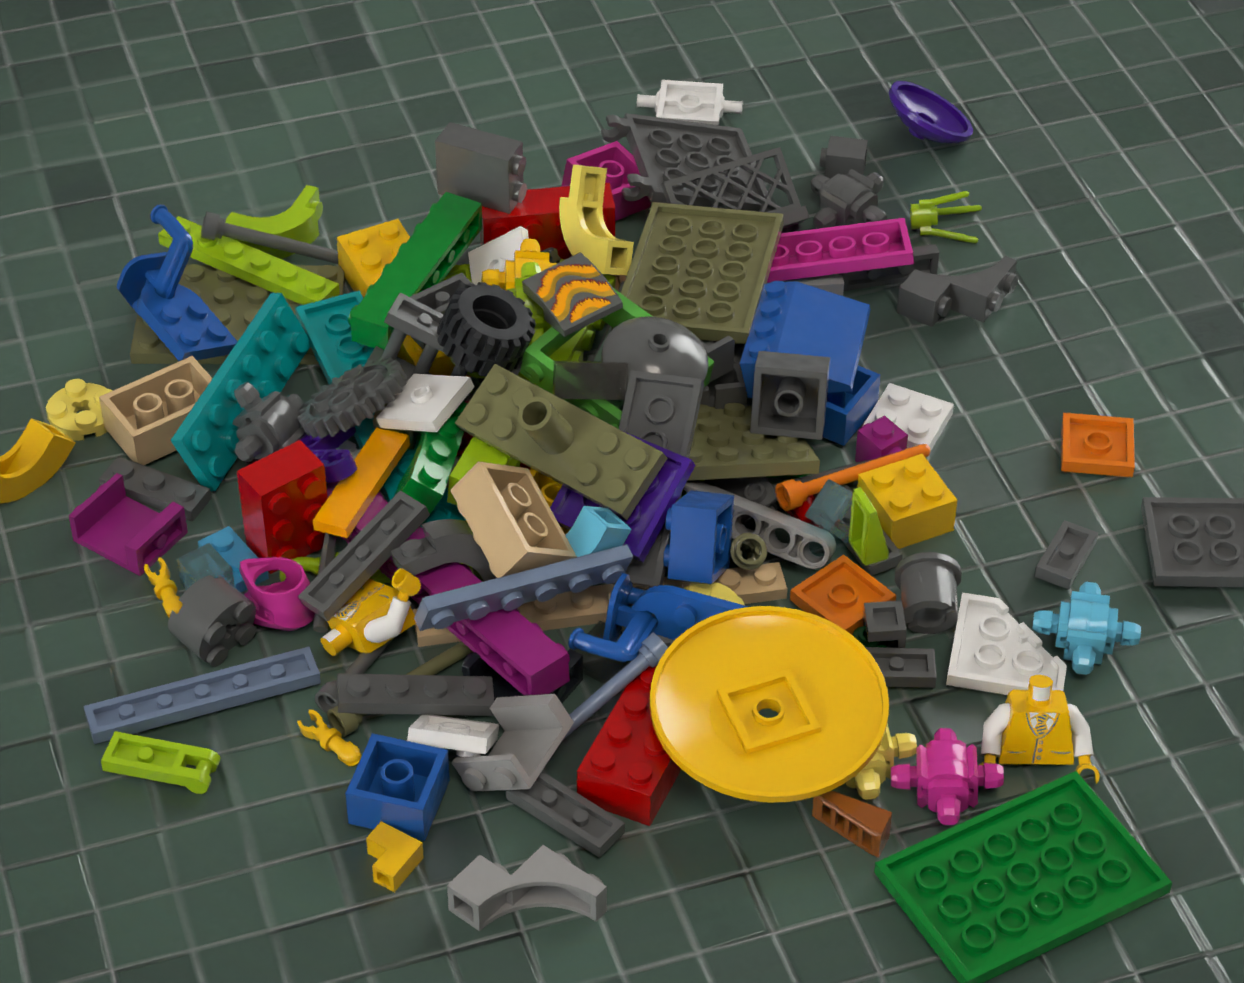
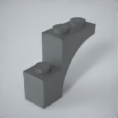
[897,256,1019,327]

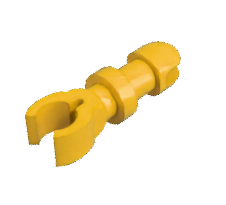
[144,557,183,617]
[297,710,362,766]

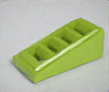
[848,487,889,566]

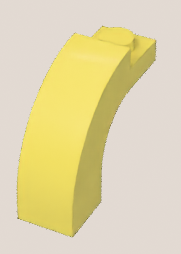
[559,165,634,276]

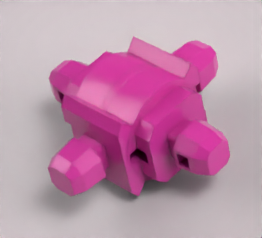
[891,728,1004,825]

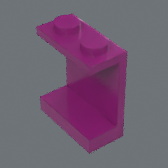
[69,473,188,576]

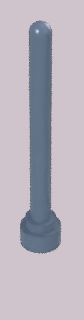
[562,632,668,741]

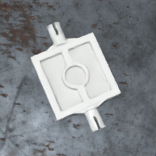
[637,80,743,125]

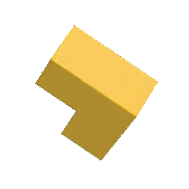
[366,821,424,893]

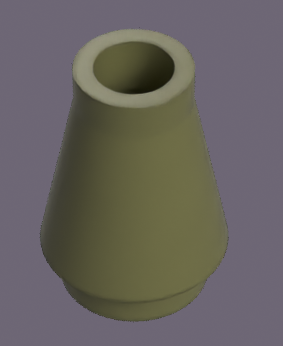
[730,533,767,570]

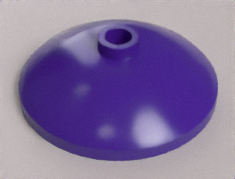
[889,81,973,143]

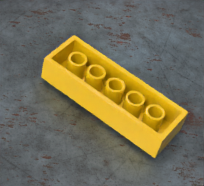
[337,219,472,377]

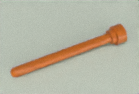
[775,444,931,511]

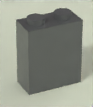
[435,122,527,214]

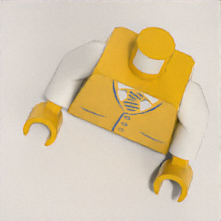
[321,568,421,656]
[979,675,1100,784]

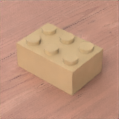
[99,356,213,465]
[450,461,577,578]

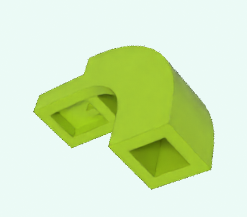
[225,185,323,259]

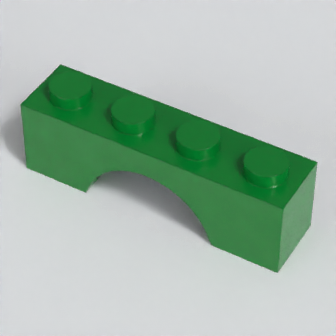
[395,401,467,523]

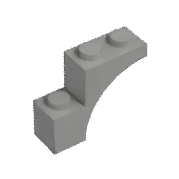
[447,845,607,931]

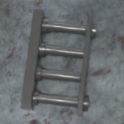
[365,293,523,402]

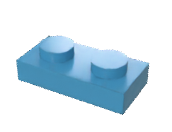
[198,526,269,592]

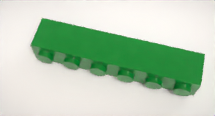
[348,192,482,350]

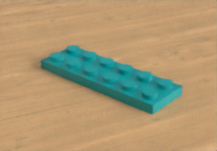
[170,293,310,491]

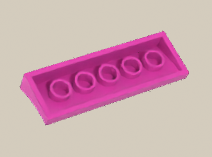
[767,218,914,283]

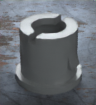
[895,552,962,634]

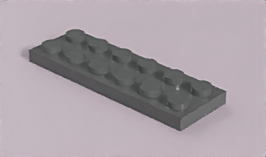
[602,370,704,589]

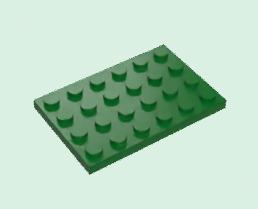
[874,771,1172,983]

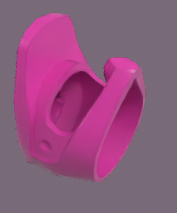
[239,557,315,631]

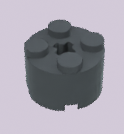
[168,575,256,667]

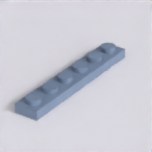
[414,544,633,631]
[84,646,321,744]

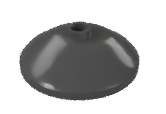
[601,316,708,394]

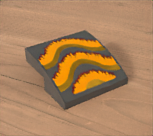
[522,252,623,337]

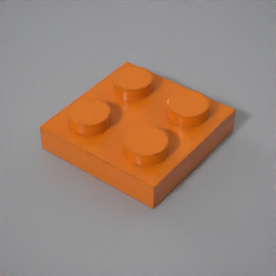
[1061,413,1135,477]
[790,554,896,635]

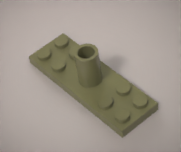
[455,364,668,520]

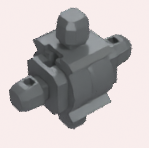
[811,168,888,229]
[232,382,306,461]

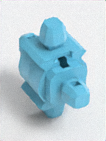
[1032,582,1141,675]

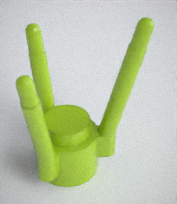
[910,191,982,243]

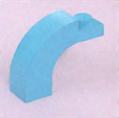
[565,506,632,557]

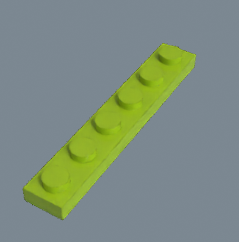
[158,216,340,305]

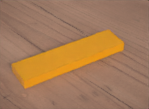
[313,427,410,538]

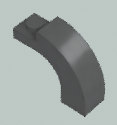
[390,519,497,582]

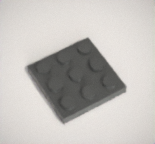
[1141,497,1244,587]

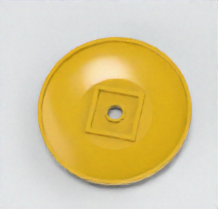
[650,606,889,803]

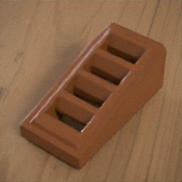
[812,790,892,858]

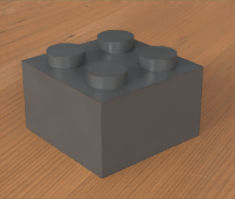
[750,351,830,440]

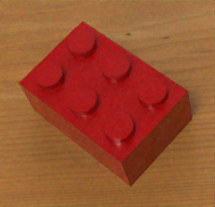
[237,440,328,574]

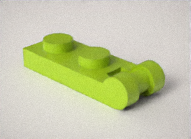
[101,731,221,794]

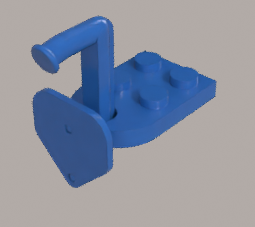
[116,204,238,361]
[568,573,748,662]

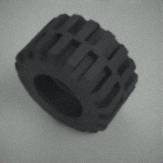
[437,282,536,377]

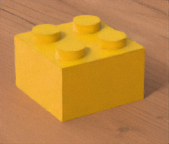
[857,454,958,549]

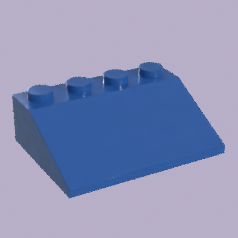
[740,281,871,398]

